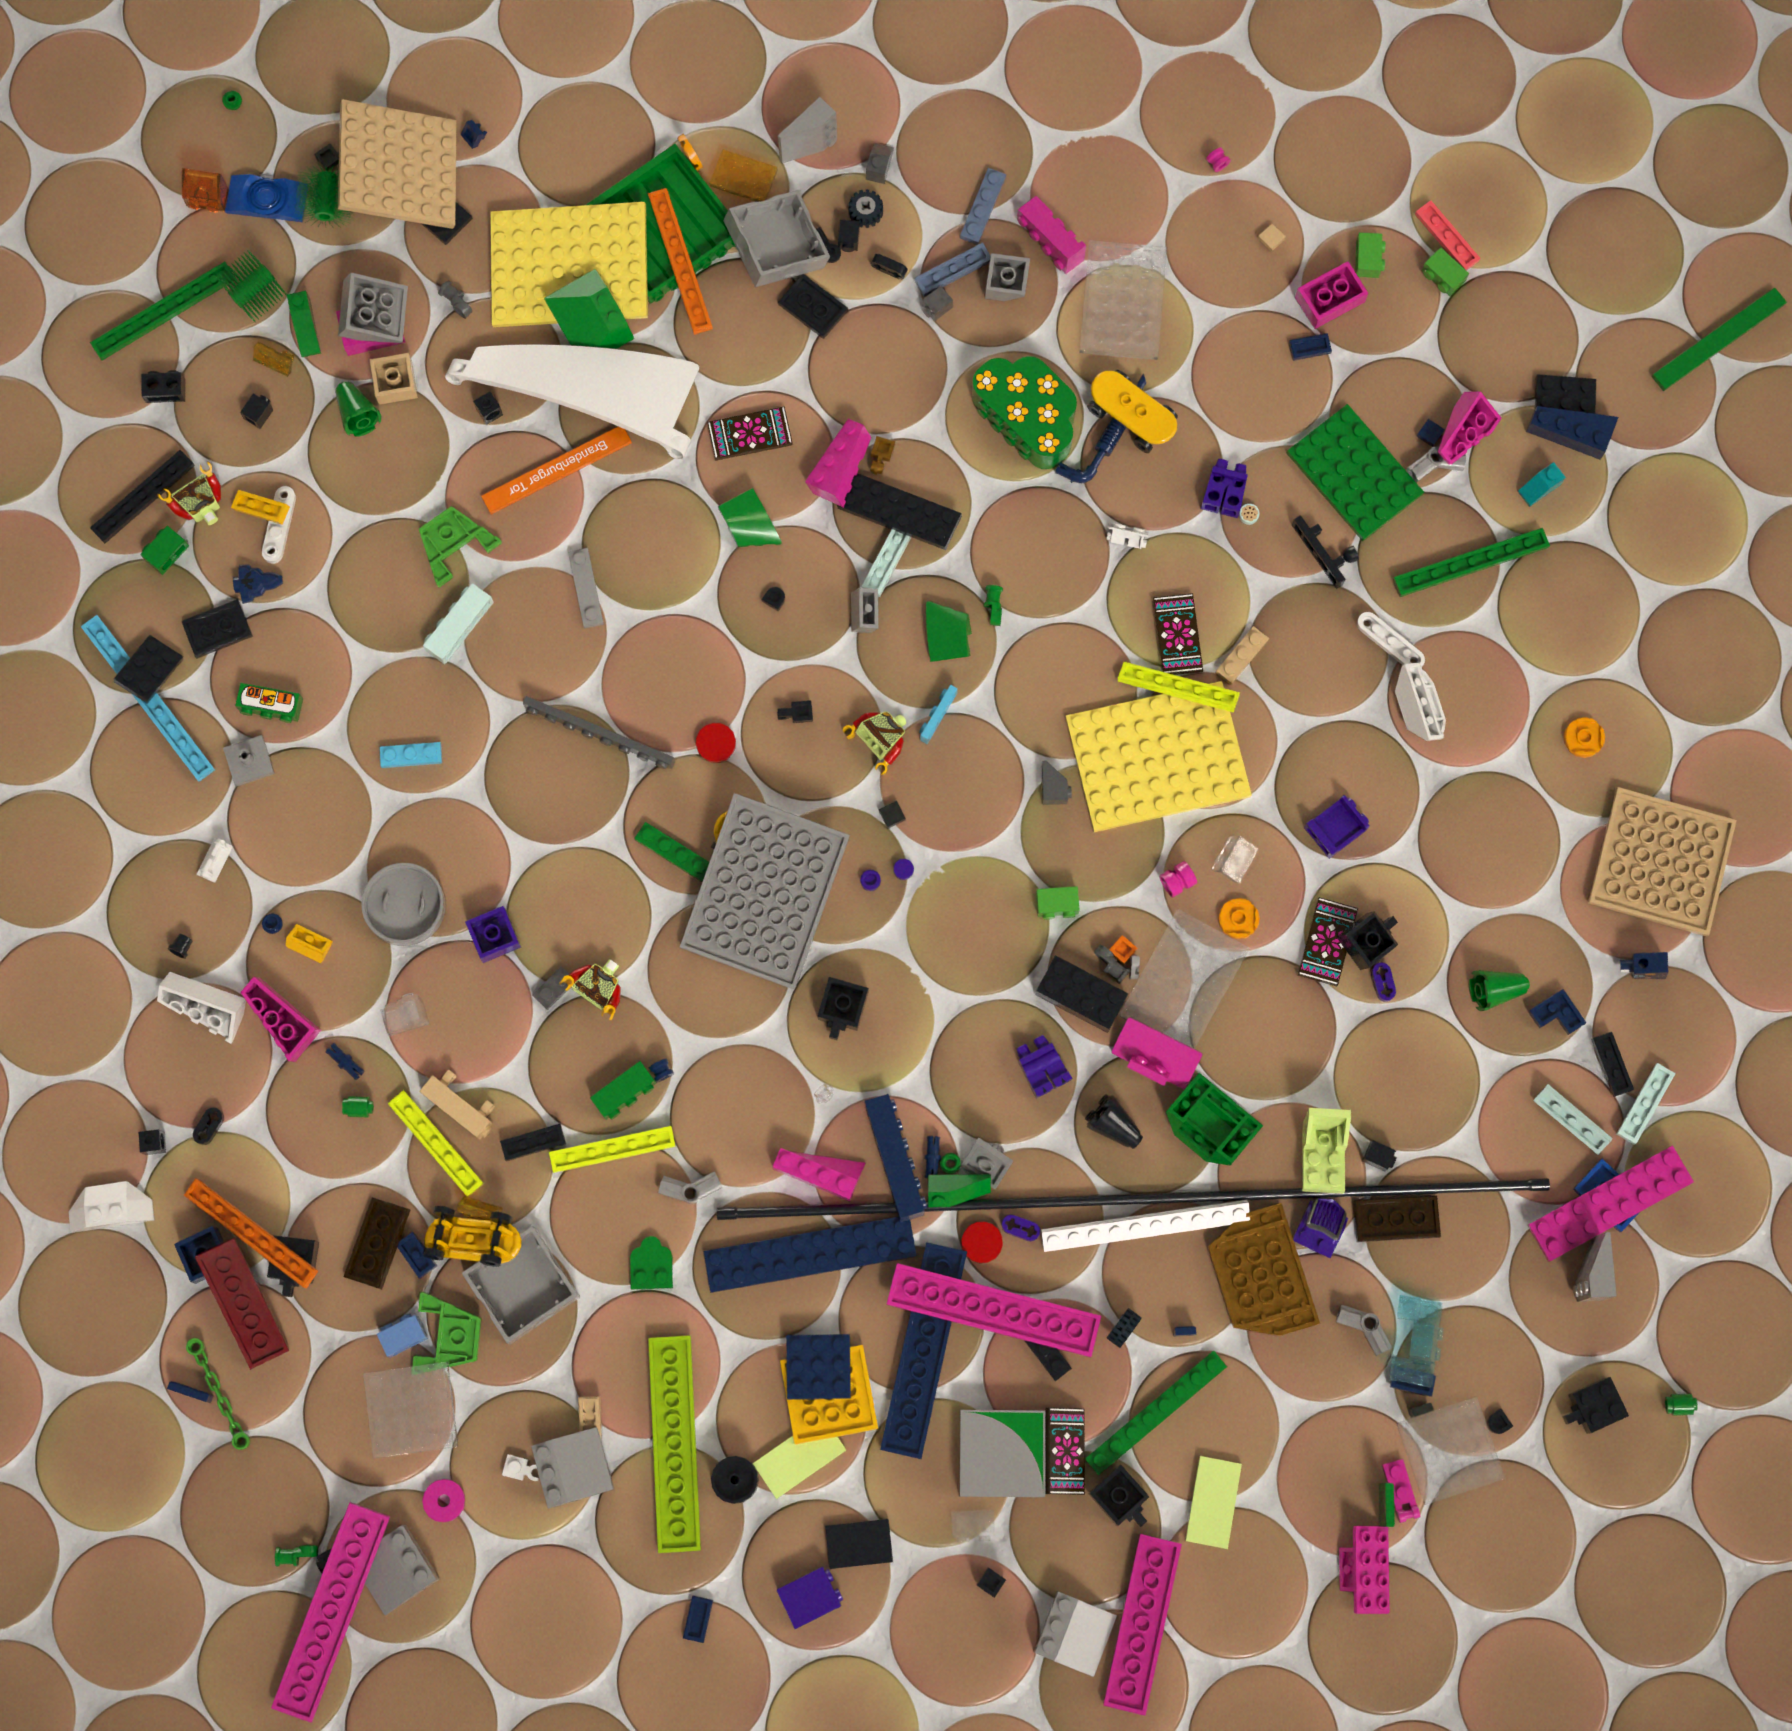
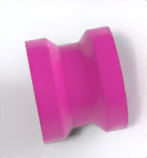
[1206,147,1231,172]

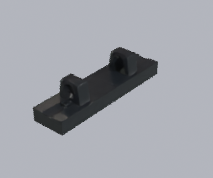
[1292,515,1346,589]

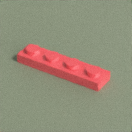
[1415,201,1480,271]

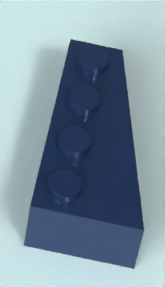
[1526,406,1619,460]

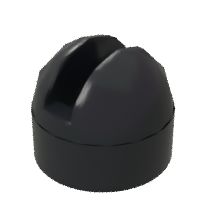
[1343,546,1359,563]

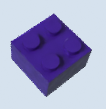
[465,906,521,963]

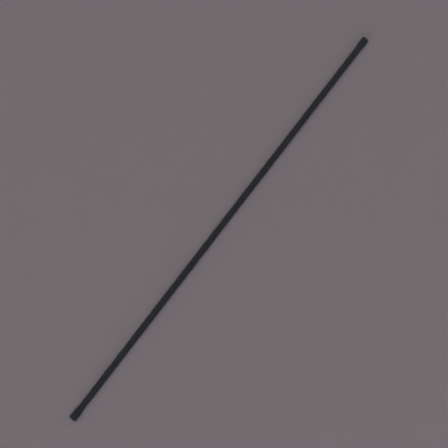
[717,1178,1550,1220]

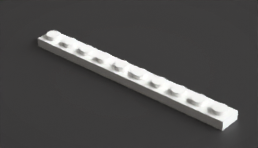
[1041,1200,1250,1252]

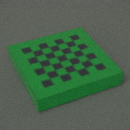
[1379,1483,1395,1527]

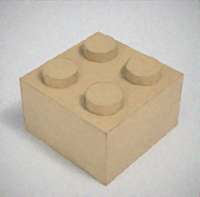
[370,353,418,405]

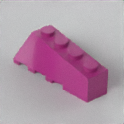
[773,1148,866,1202]

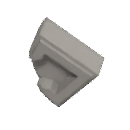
[1130,956,1140,980]

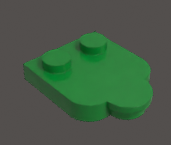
[630,1236,673,1290]

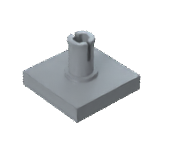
[223,735,275,787]
[961,1138,1013,1189]

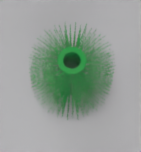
[295,164,354,228]
[215,250,286,322]

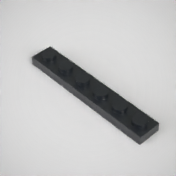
[90,450,195,544]

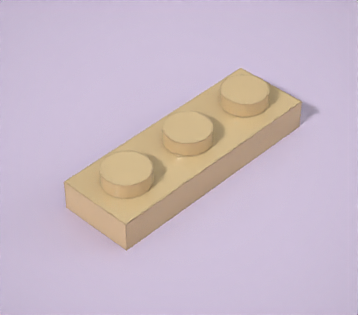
[1216,626,1269,685]

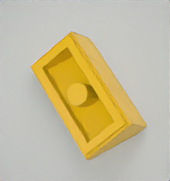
[286,924,333,963]

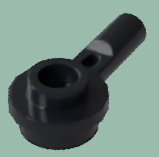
[816,227,841,263]

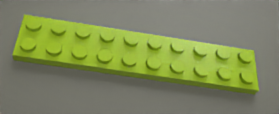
[648,1335,701,1553]

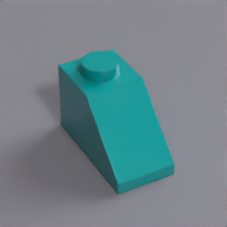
[1518,462,1566,507]

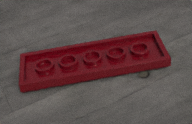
[195,1237,289,1370]

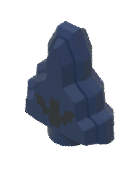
[233,565,283,604]

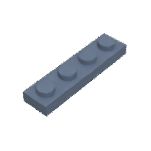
[960,168,1006,245]
[914,243,991,297]

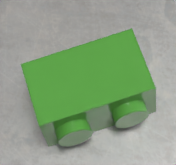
[1355,232,1386,278]
[1421,248,1469,296]
[1036,886,1080,920]

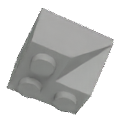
[985,253,1030,301]

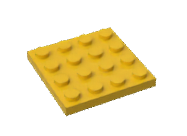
[780,1345,878,1445]

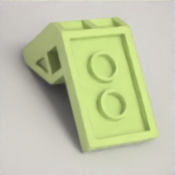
[1302,1108,1351,1194]

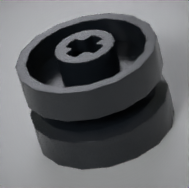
[711,1456,759,1504]

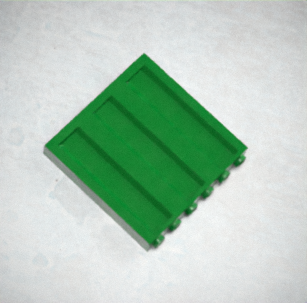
[586,144,736,304]

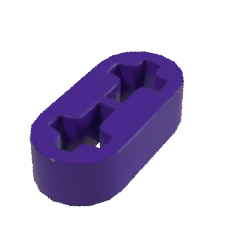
[1371,963,1396,1002]
[1001,1215,1040,1242]

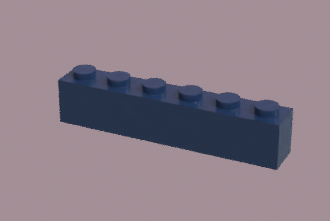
[865,1094,927,1223]

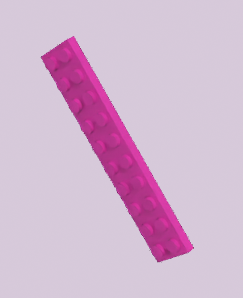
[887,1263,1101,1358]
[271,1502,390,1723]

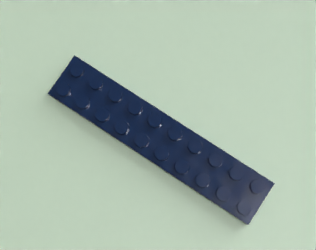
[704,1217,917,1293]
[880,1242,967,1459]

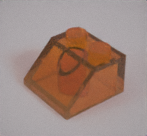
[182,168,229,212]

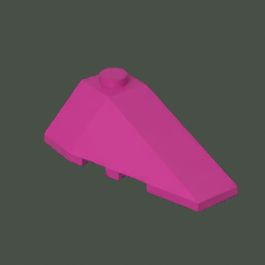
[1438,391,1502,465]

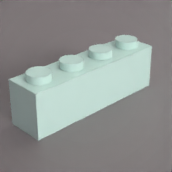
[423,583,494,664]

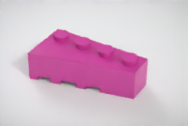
[1017,196,1086,274]
[805,418,872,508]
[240,977,322,1062]

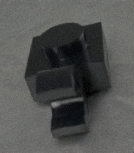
[777,700,813,723]

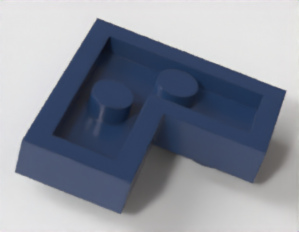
[1528,989,1586,1035]

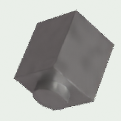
[922,286,953,321]

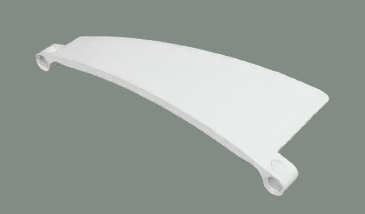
[445,345,699,460]

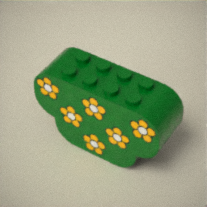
[972,356,1077,469]

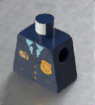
[1620,952,1668,979]

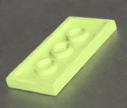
[753,1436,846,1499]
[1185,1456,1242,1549]

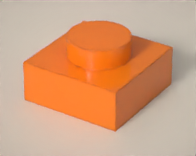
[1109,935,1138,965]

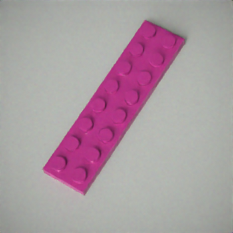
[1527,1145,1694,1262]
[1103,1534,1182,1716]

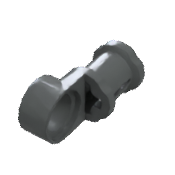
[438,280,472,319]
[1094,944,1130,984]

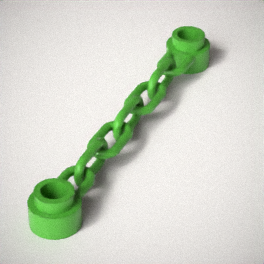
[186,1338,250,1450]

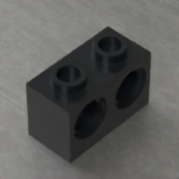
[141,370,185,403]

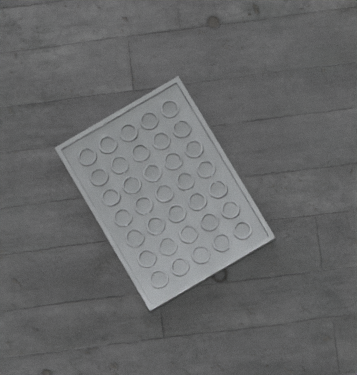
[680,793,850,990]

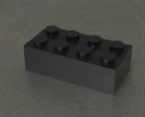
[1035,955,1128,1033]

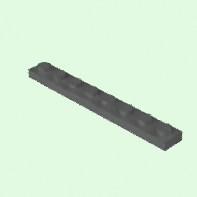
[523,696,675,769]

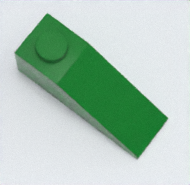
[287,291,321,358]
[928,1174,991,1207]

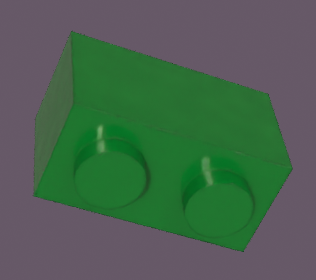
[140,525,189,575]

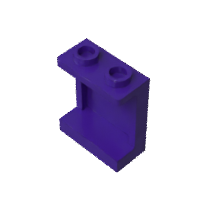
[1304,795,1370,859]
[777,1567,843,1629]

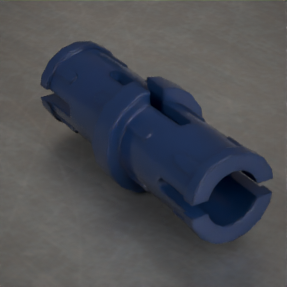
[325,1043,365,1080]
[924,1136,941,1179]

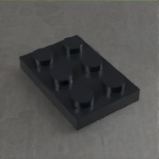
[1534,374,1596,414]
[114,635,183,704]

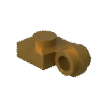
[870,436,895,475]

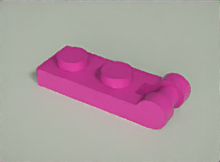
[1382,1459,1421,1523]

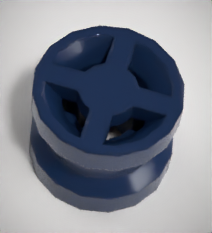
[649,1058,674,1083]

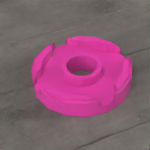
[422,1479,465,1522]

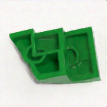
[718,488,782,547]
[926,601,972,662]

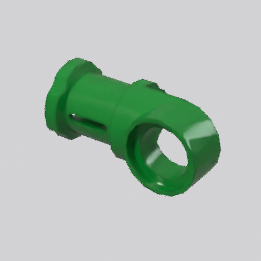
[983,585,1003,626]
[275,1545,318,1567]

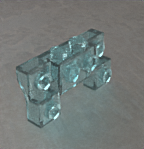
[1389,1295,1444,1388]

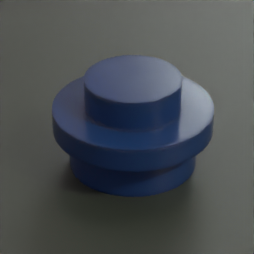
[262,913,283,934]

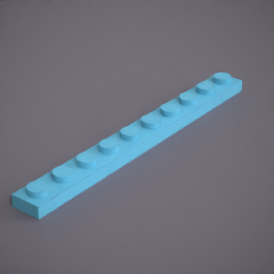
[81,615,215,782]

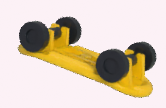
[1087,370,1178,454]
[423,1206,522,1267]

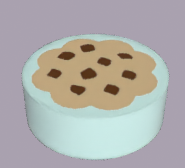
[1239,504,1259,525]

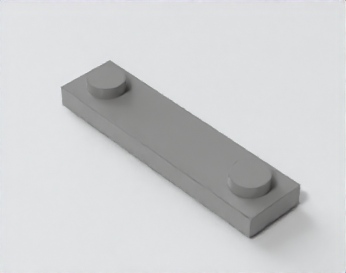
[568,548,604,629]

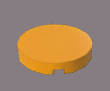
[677,134,703,171]
[1564,717,1605,758]
[1218,898,1260,939]

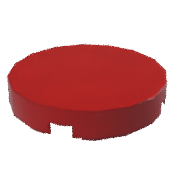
[696,723,736,763]
[961,1221,1003,1264]

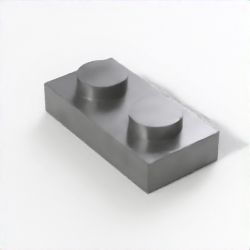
[532,966,569,1010]

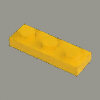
[231,490,290,525]

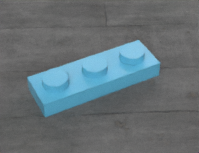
[919,685,958,744]
[380,742,442,768]

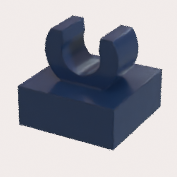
[461,120,487,149]

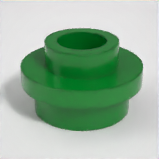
[222,91,242,110]
[940,1153,961,1174]

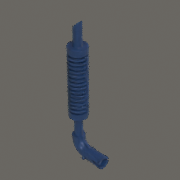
[1055,373,1146,483]

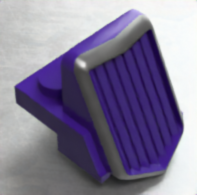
[1293,1198,1349,1258]

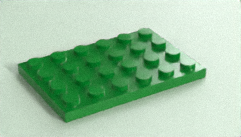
[1286,404,1424,541]

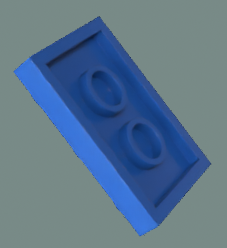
[1573,1159,1640,1232]

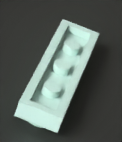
[862,529,911,597]
[1616,1063,1676,1145]
[1533,1084,1613,1155]

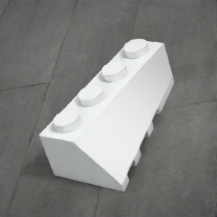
[157,972,246,1044]

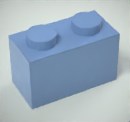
[377,1314,428,1358]

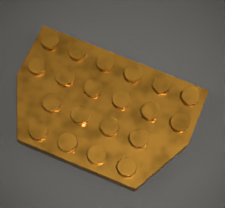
[1208,1203,1320,1336]

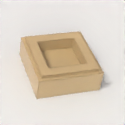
[1258,224,1286,252]

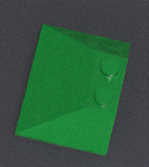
[544,269,635,349]
[1166,1073,1263,1166]

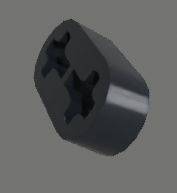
[870,254,908,280]
[193,1108,224,1145]

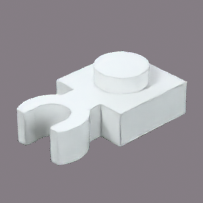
[502,1454,539,1481]

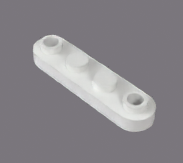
[262,486,296,564]
[1357,612,1425,666]

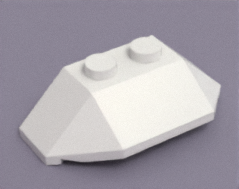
[1395,663,1446,741]
[69,1181,155,1233]

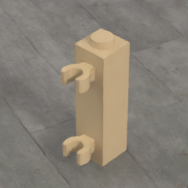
[419,1070,495,1140]

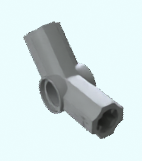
[1406,446,1466,482]
[658,1171,723,1204]
[1336,1305,1392,1356]

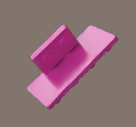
[1112,1017,1203,1089]
[1339,1526,1390,1614]

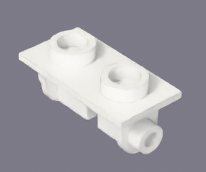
[1107,523,1148,549]
[196,838,233,883]

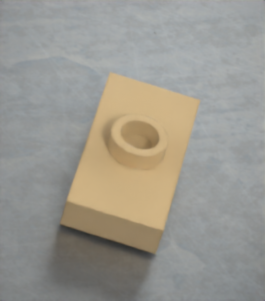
[578,1396,602,1439]

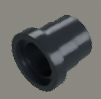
[168,934,193,959]

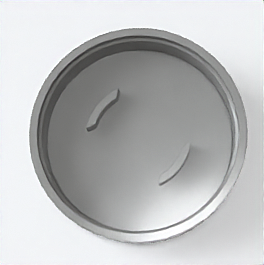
[361,863,446,946]

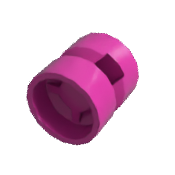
[1159,861,1198,898]

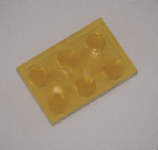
[709,149,778,202]

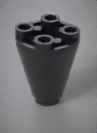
[1085,1094,1143,1149]

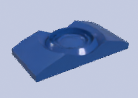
[225,174,309,222]

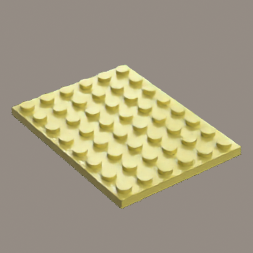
[491,202,648,327]
[1065,681,1252,832]

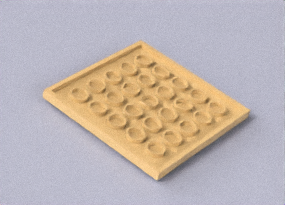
[338,99,456,229]
[1588,787,1737,937]

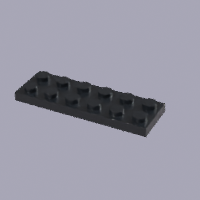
[837,473,962,550]

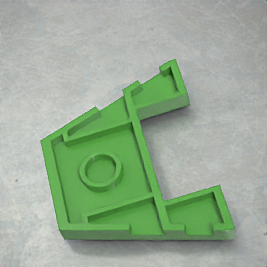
[419,506,502,588]
[412,1292,482,1375]

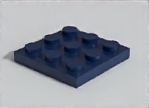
[786,1334,851,1400]

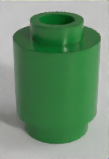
[342,1096,374,1118]
[1665,1394,1698,1416]

